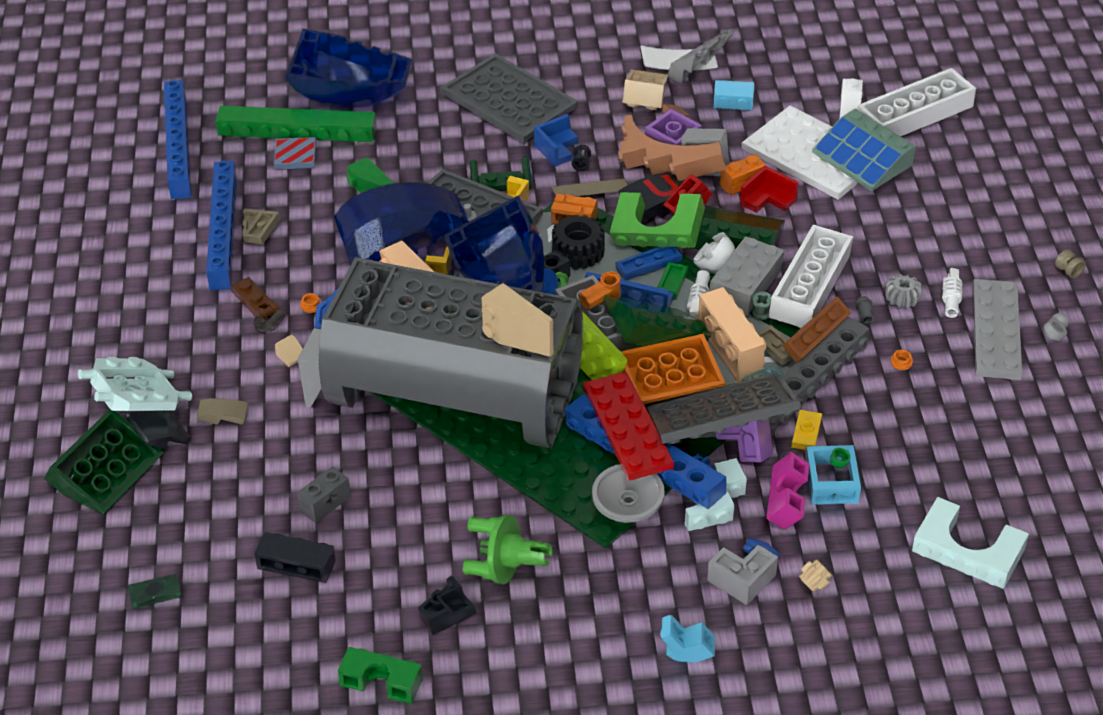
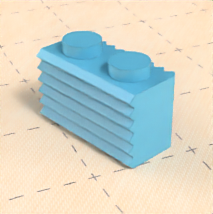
[714,80,754,111]

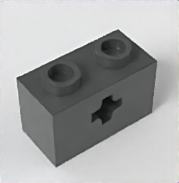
[297,466,351,523]

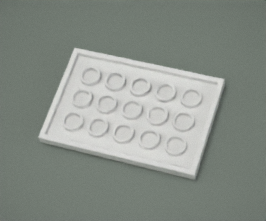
[741,106,858,200]

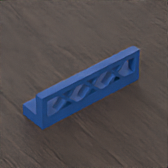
[585,272,674,307]

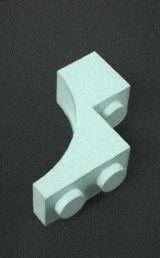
[685,458,747,531]

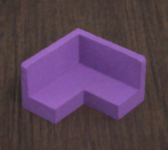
[716,420,773,462]

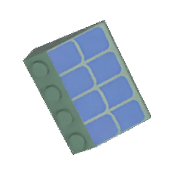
[812,108,916,191]

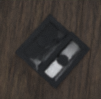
[126,410,191,448]

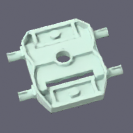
[78,357,192,411]

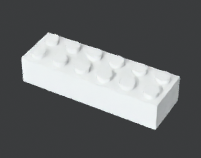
[857,68,976,137]
[769,225,853,328]

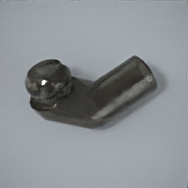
[253,310,285,332]

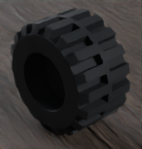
[552,215,605,269]

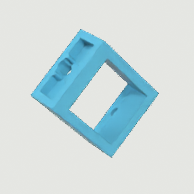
[805,445,861,505]

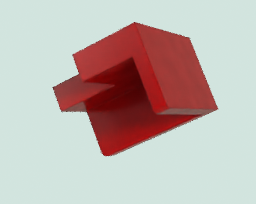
[740,166,799,213]

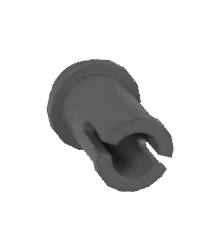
[855,296,875,324]

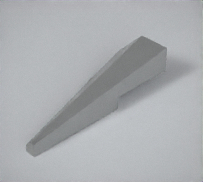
[668,29,733,84]

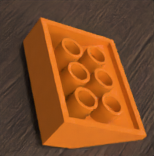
[620,334,726,404]

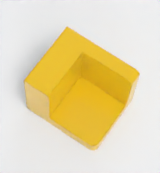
[507,176,529,202]
[425,246,452,275]

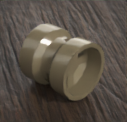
[1055,249,1086,279]

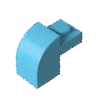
[660,615,715,662]

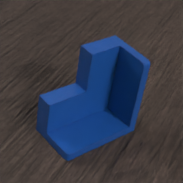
[534,114,578,167]

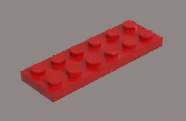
[583,371,674,481]

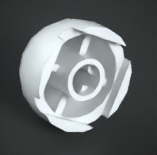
[694,232,735,274]

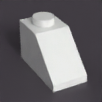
[840,79,862,118]

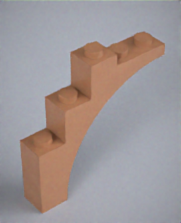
[618,115,726,181]

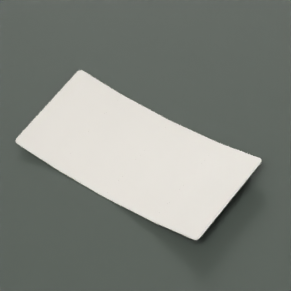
[641,46,718,70]

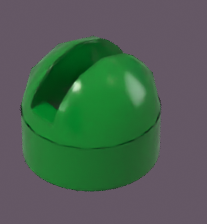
[830,448,850,469]

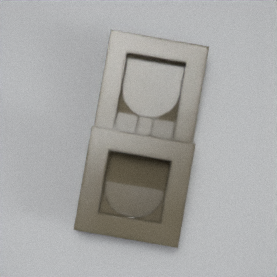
[196,398,248,425]

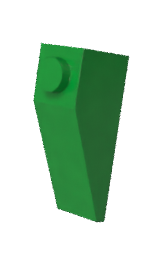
[346,157,401,206]

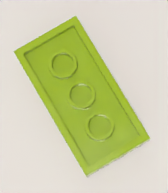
[580,311,628,380]

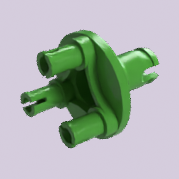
[463,515,553,584]

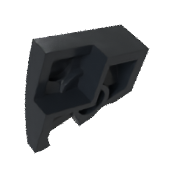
[418,576,477,635]

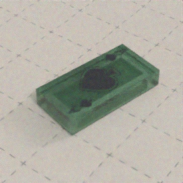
[128,573,182,609]

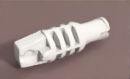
[942,268,962,318]
[687,270,710,319]

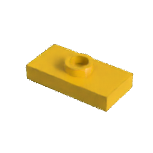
[791,410,822,450]

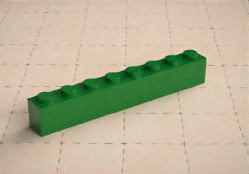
[215,106,377,142]

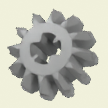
[885,274,922,309]

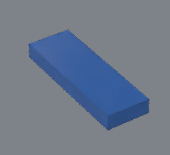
[615,247,682,280]

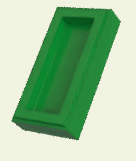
[657,262,689,299]

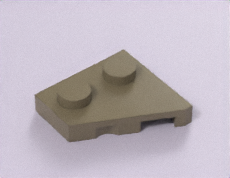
[242,209,281,244]

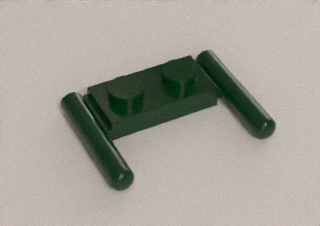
[469,157,532,191]

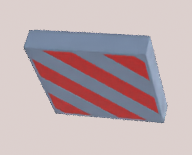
[274,137,316,169]

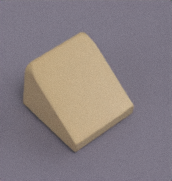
[275,335,303,367]

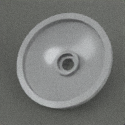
[592,464,664,522]

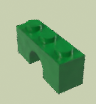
[338,647,423,704]

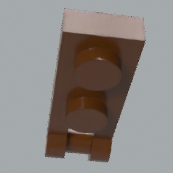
[231,277,280,322]

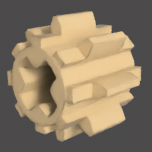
[799,559,832,592]

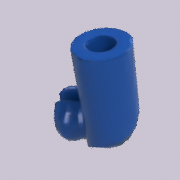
[743,538,780,559]

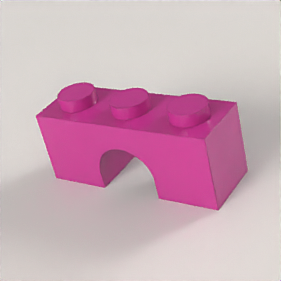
[766,452,809,530]

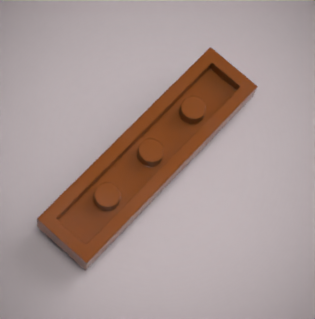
[782,296,851,362]

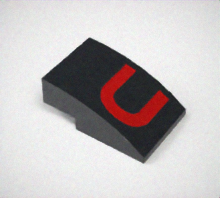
[618,172,683,224]

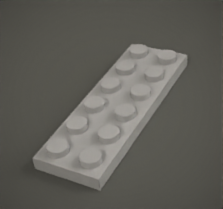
[973,279,1022,380]

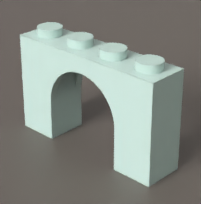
[912,497,1029,589]

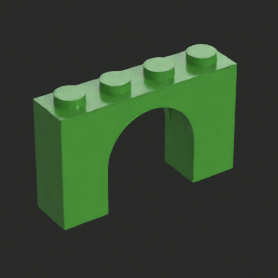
[610,192,705,248]

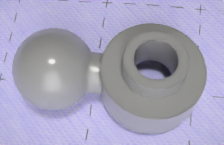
[1044,313,1069,341]

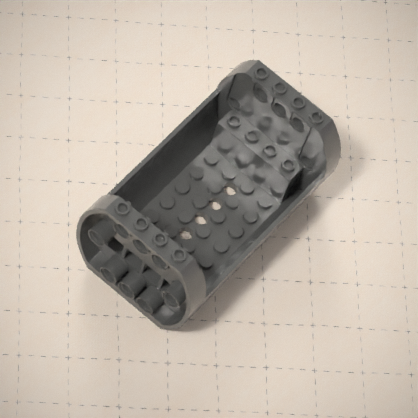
[319,257,583,449]

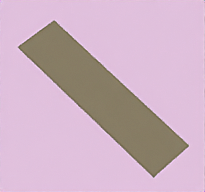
[551,179,627,196]

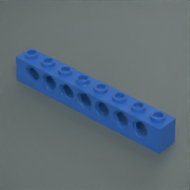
[164,80,191,199]
[206,161,237,290]
[565,394,727,509]

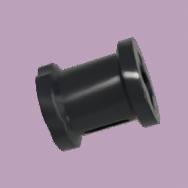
[572,145,591,171]

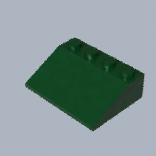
[689,205,785,250]
[604,295,711,346]
[44,409,164,515]

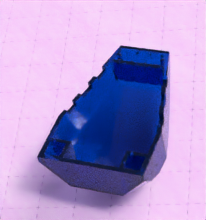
[285,29,413,108]
[334,182,470,266]
[444,195,544,292]

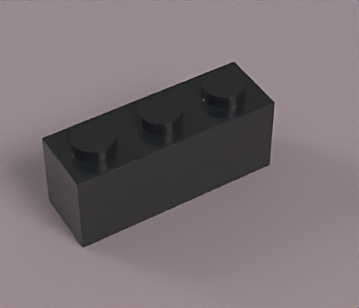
[254,532,336,583]

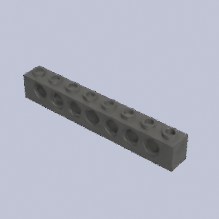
[769,317,870,436]

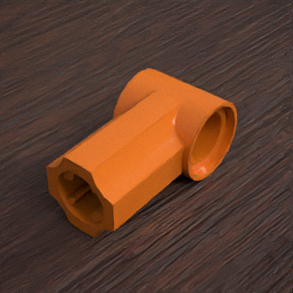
[578,271,621,310]

